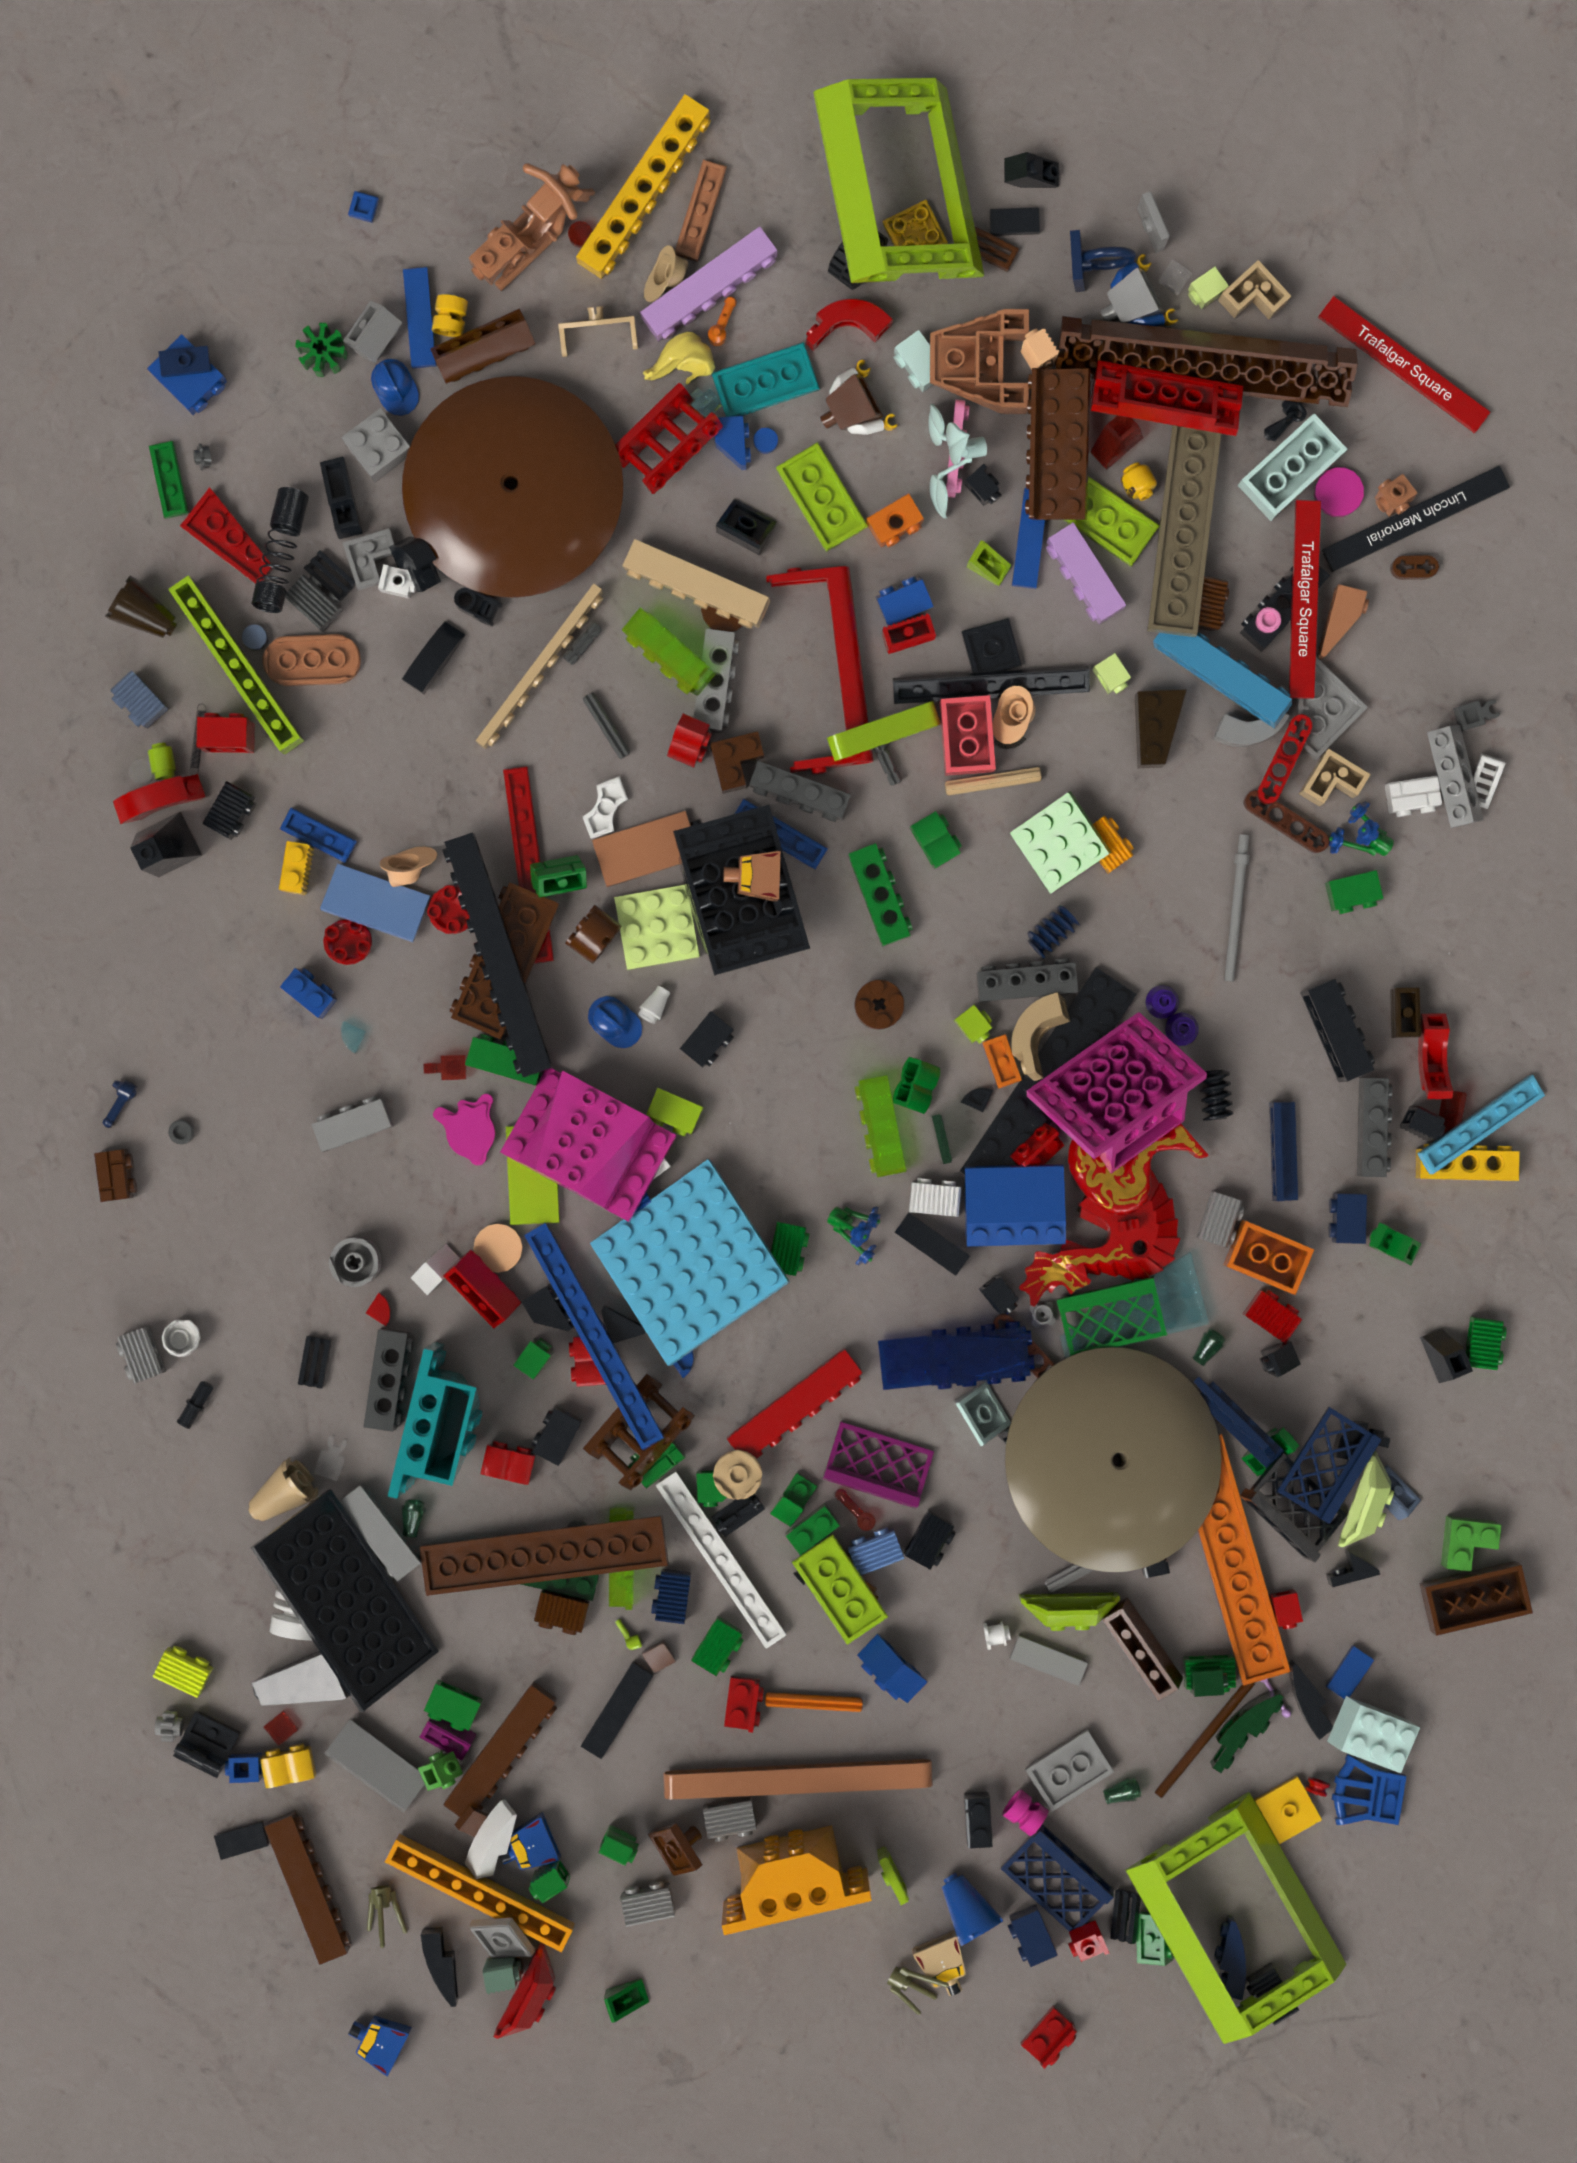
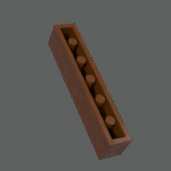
[443,1681,557,1817]
[264,1810,352,1965]

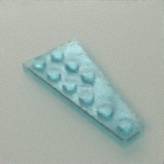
[1059,1252,1209,1359]

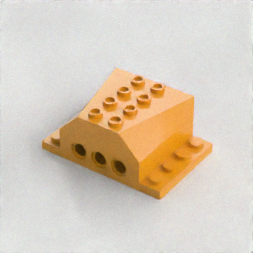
[722,1825,872,1935]

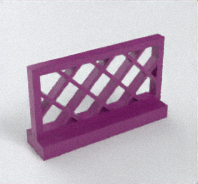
[822,1422,934,1509]

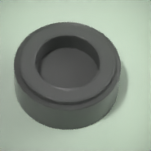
[168,1120,195,1144]

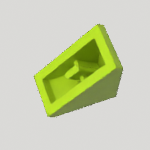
[967,540,1012,586]

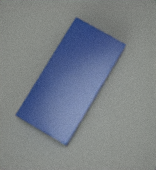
[1326,1645,1374,1699]

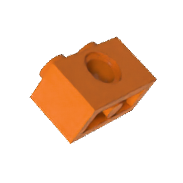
[866,494,924,548]

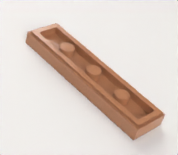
[675,159,727,262]

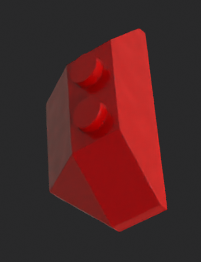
[493,1942,556,2039]

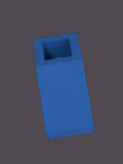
[715,416,751,470]

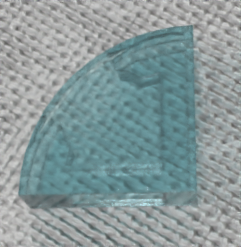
[341,1021,366,1054]

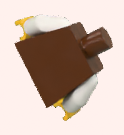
[820,360,898,435]

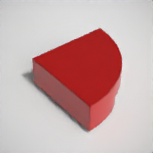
[366,1292,390,1326]

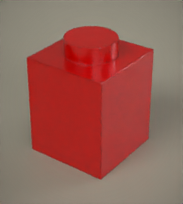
[1269,1589,1303,1629]

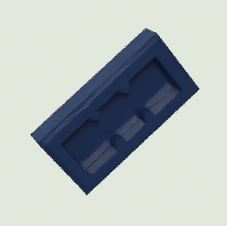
[158,346,212,378]

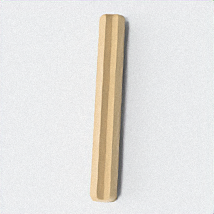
[945,767,1042,796]

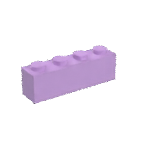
[1046,523,1126,625]

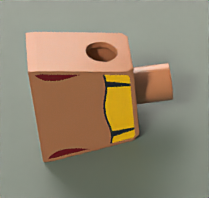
[723,851,781,901]

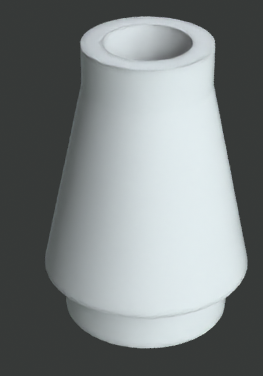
[638,986,670,1024]

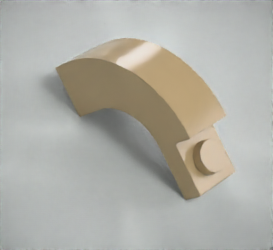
[1011,992,1070,1081]

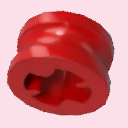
[1305,1777,1330,1797]

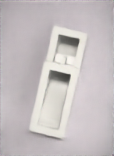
[465,1799,517,1879]

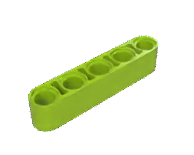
[826,701,941,761]

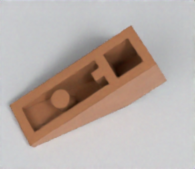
[1317,584,1369,660]

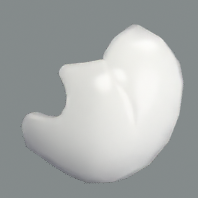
[162,1320,201,1357]

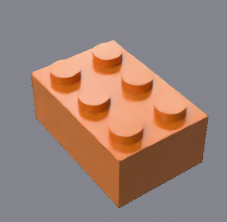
[1223,1220,1314,1295]

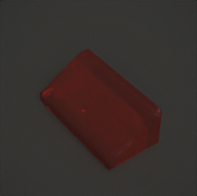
[1439,1091,1467,1136]

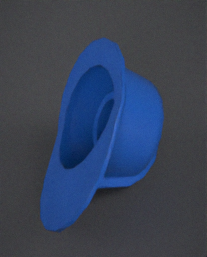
[371,359,419,416]
[588,996,642,1048]

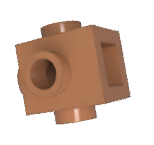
[1375,474,1417,517]

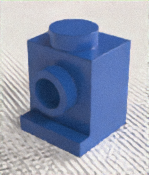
[225,1752,263,1783]

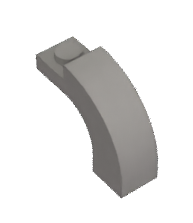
[1213,685,1289,747]

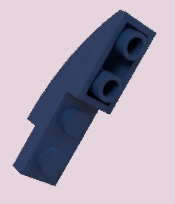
[1214,1915,1246,2000]

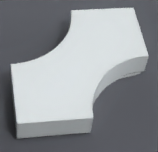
[583,777,628,840]

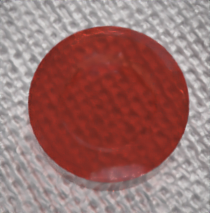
[568,221,592,248]

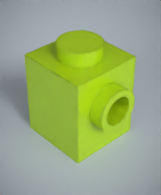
[953,1005,992,1044]

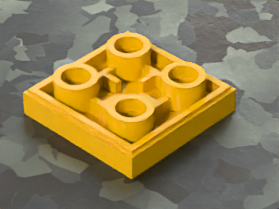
[882,199,948,246]

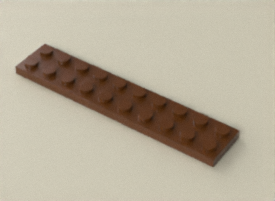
[420,1515,669,1596]

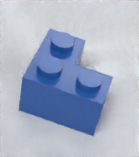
[857,1634,927,1703]

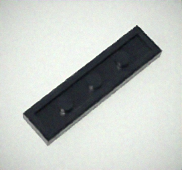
[580,1662,654,1759]

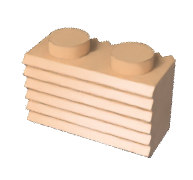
[1020,328,1059,370]

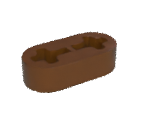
[1390,555,1439,580]

